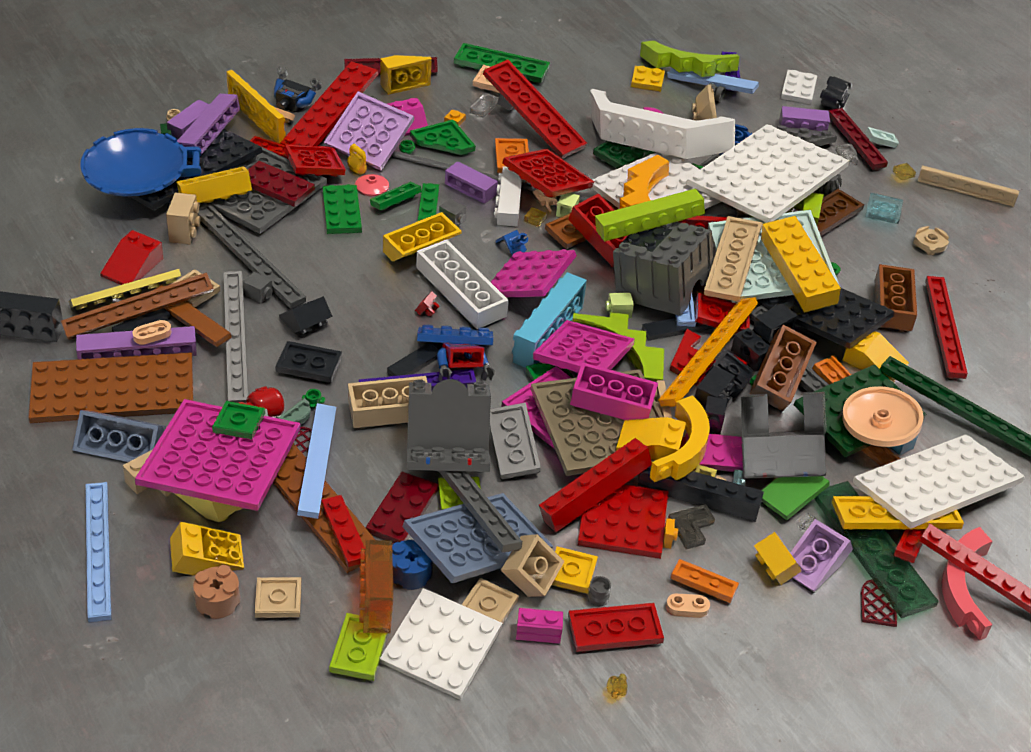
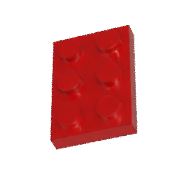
[695,293,750,333]

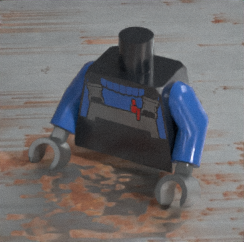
[274,66,322,112]

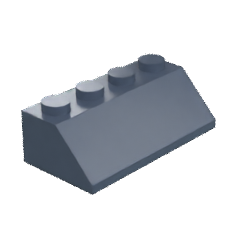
[72,410,166,462]

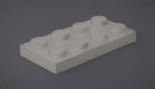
[490,403,541,479]

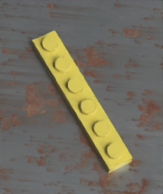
[68,269,181,310]

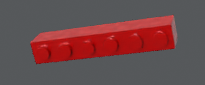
[539,438,652,532]

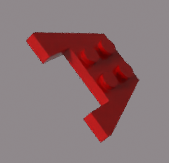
[670,329,747,386]

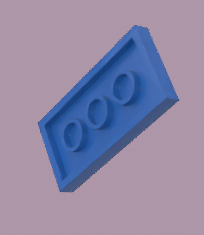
[417,325,493,345]

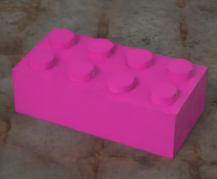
[570,362,658,420]

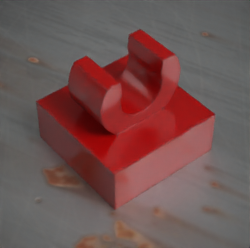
[414,291,440,317]

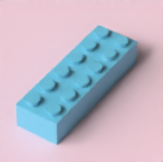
[512,272,587,368]

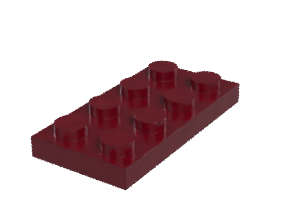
[248,161,315,207]
[365,471,439,543]

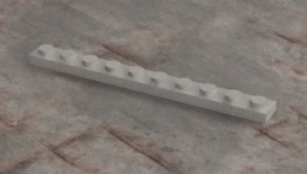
[224,271,248,403]

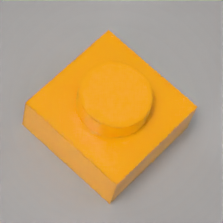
[444,110,466,126]
[663,518,678,549]

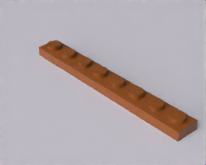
[61,272,214,340]

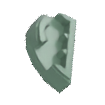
[278,398,311,425]

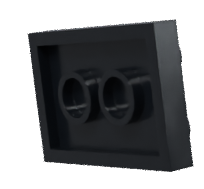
[275,341,342,383]

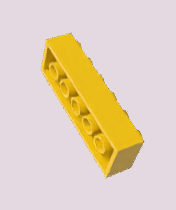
[761,216,841,312]

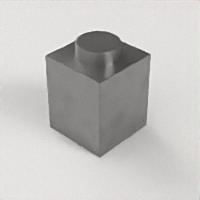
[439,198,466,226]

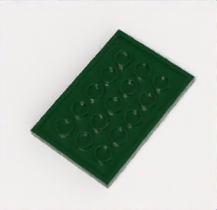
[793,365,927,458]

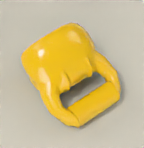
[347,144,367,175]

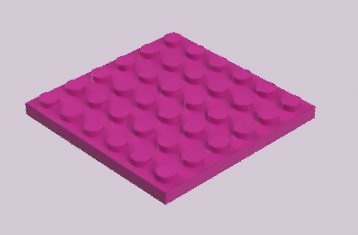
[135,399,300,511]

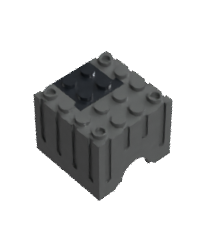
[613,222,713,316]

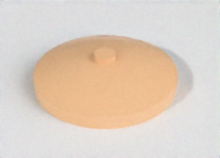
[842,387,923,447]

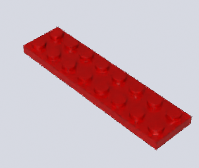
[483,60,587,159]
[280,61,379,146]

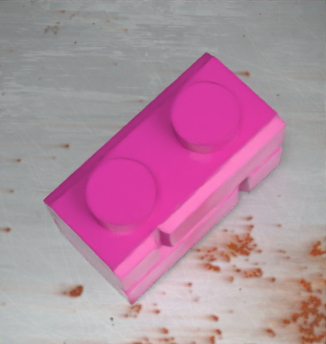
[516,608,563,644]

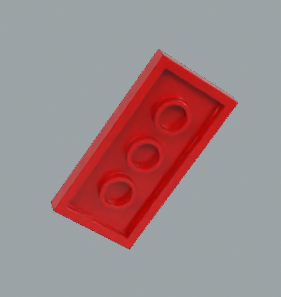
[568,603,664,652]

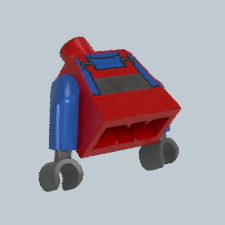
[437,343,495,382]

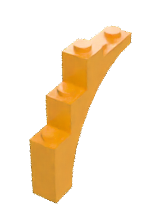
[619,155,669,209]

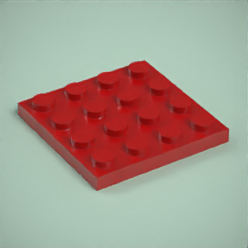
[502,149,595,198]
[577,485,668,559]

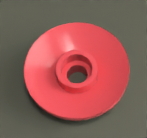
[355,174,389,196]

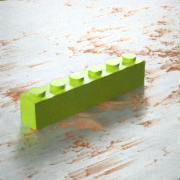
[595,188,705,242]

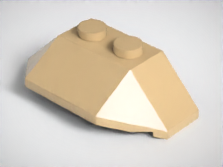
[691,85,717,121]

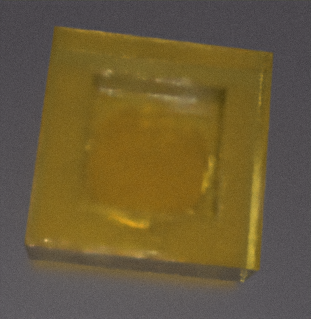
[893,163,916,180]
[524,207,547,227]

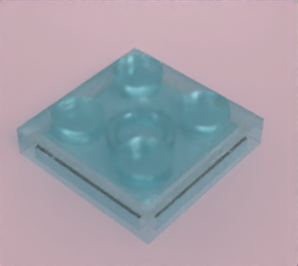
[865,193,903,224]

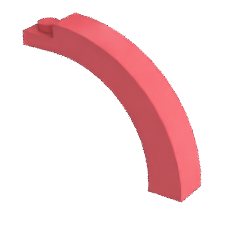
[942,527,992,640]

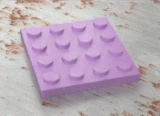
[324,92,414,171]

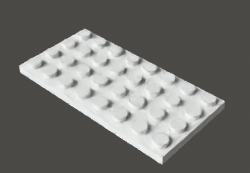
[853,435,1025,529]

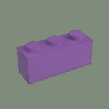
[166,100,210,140]
[779,106,830,131]
[445,161,498,204]

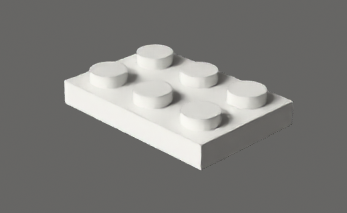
[781,70,817,105]

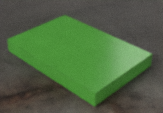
[761,476,830,520]

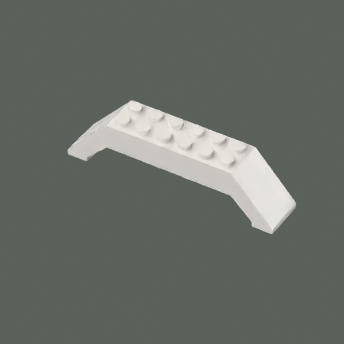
[590,89,735,159]

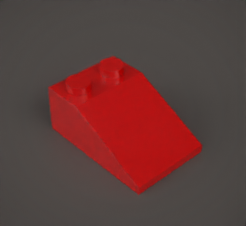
[100,230,164,285]

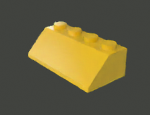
[383,212,462,261]

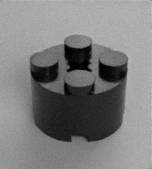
[820,76,852,110]

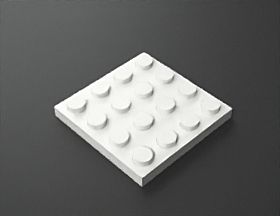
[380,588,502,700]

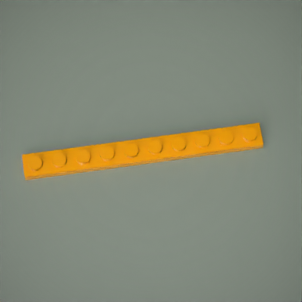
[658,297,758,407]

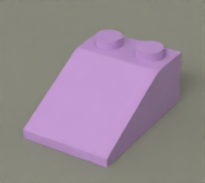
[790,519,853,592]

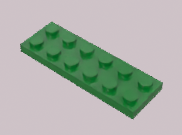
[454,43,550,83]

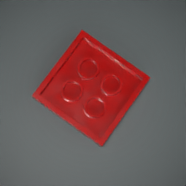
[284,145,346,177]

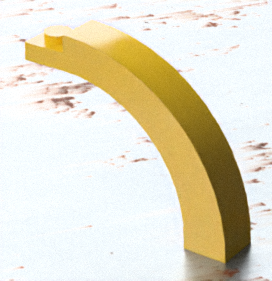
[650,395,710,482]

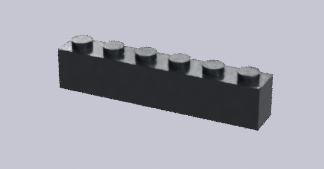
[638,459,764,522]

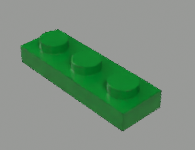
[370,181,422,210]

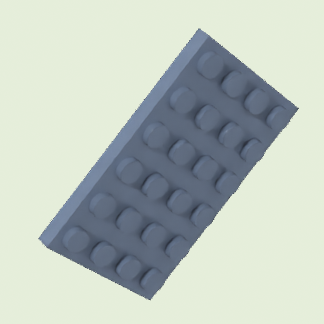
[402,493,553,583]

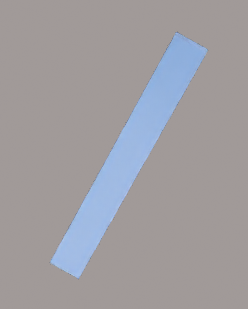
[297,403,336,519]
[86,482,112,622]

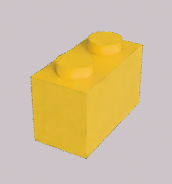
[754,532,802,585]

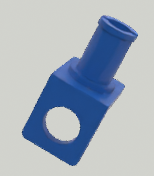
[495,230,528,255]

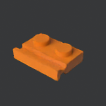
[812,356,851,385]

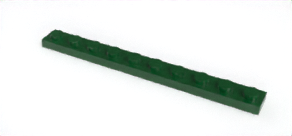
[880,356,1031,456]

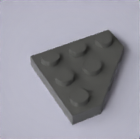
[775,125,837,146]

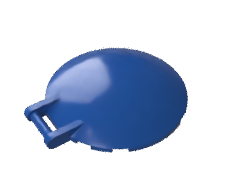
[80,128,201,196]

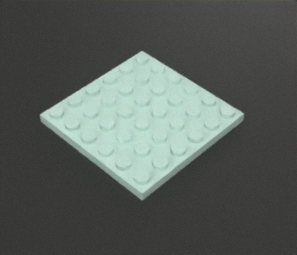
[708,210,839,303]

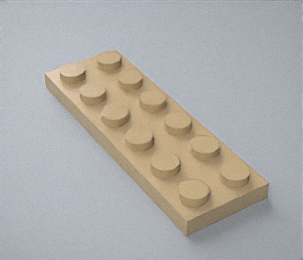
[704,216,762,302]

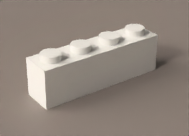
[494,166,522,227]

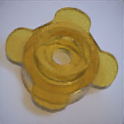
[607,674,628,699]

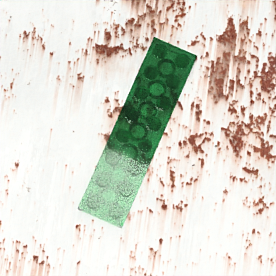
[814,481,939,618]

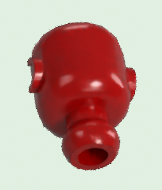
[238,386,285,418]

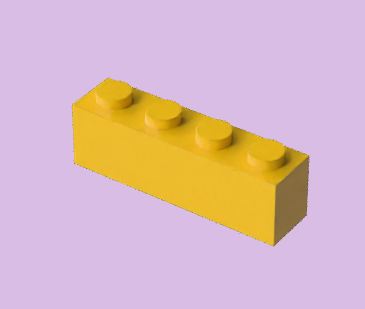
[177,166,252,203]

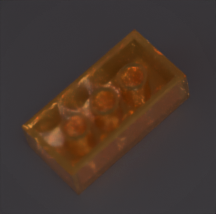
[359,540,393,633]

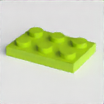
[329,613,390,681]

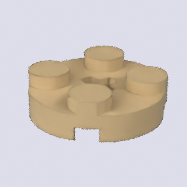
[913,226,949,255]

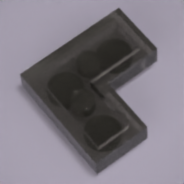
[668,504,715,550]

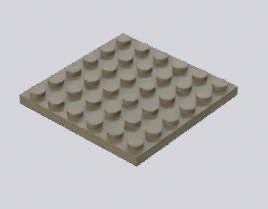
[530,370,663,476]

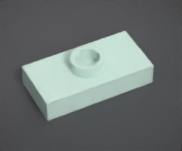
[865,127,899,148]

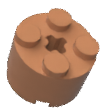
[193,565,240,619]

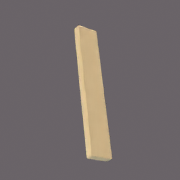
[918,165,1019,207]

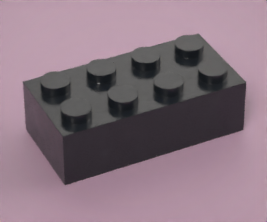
[0,291,63,342]

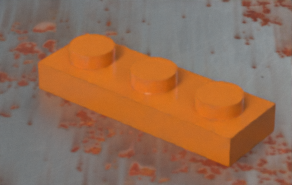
[671,559,739,603]

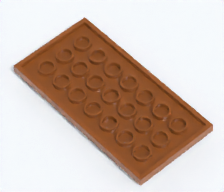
[29,352,194,423]

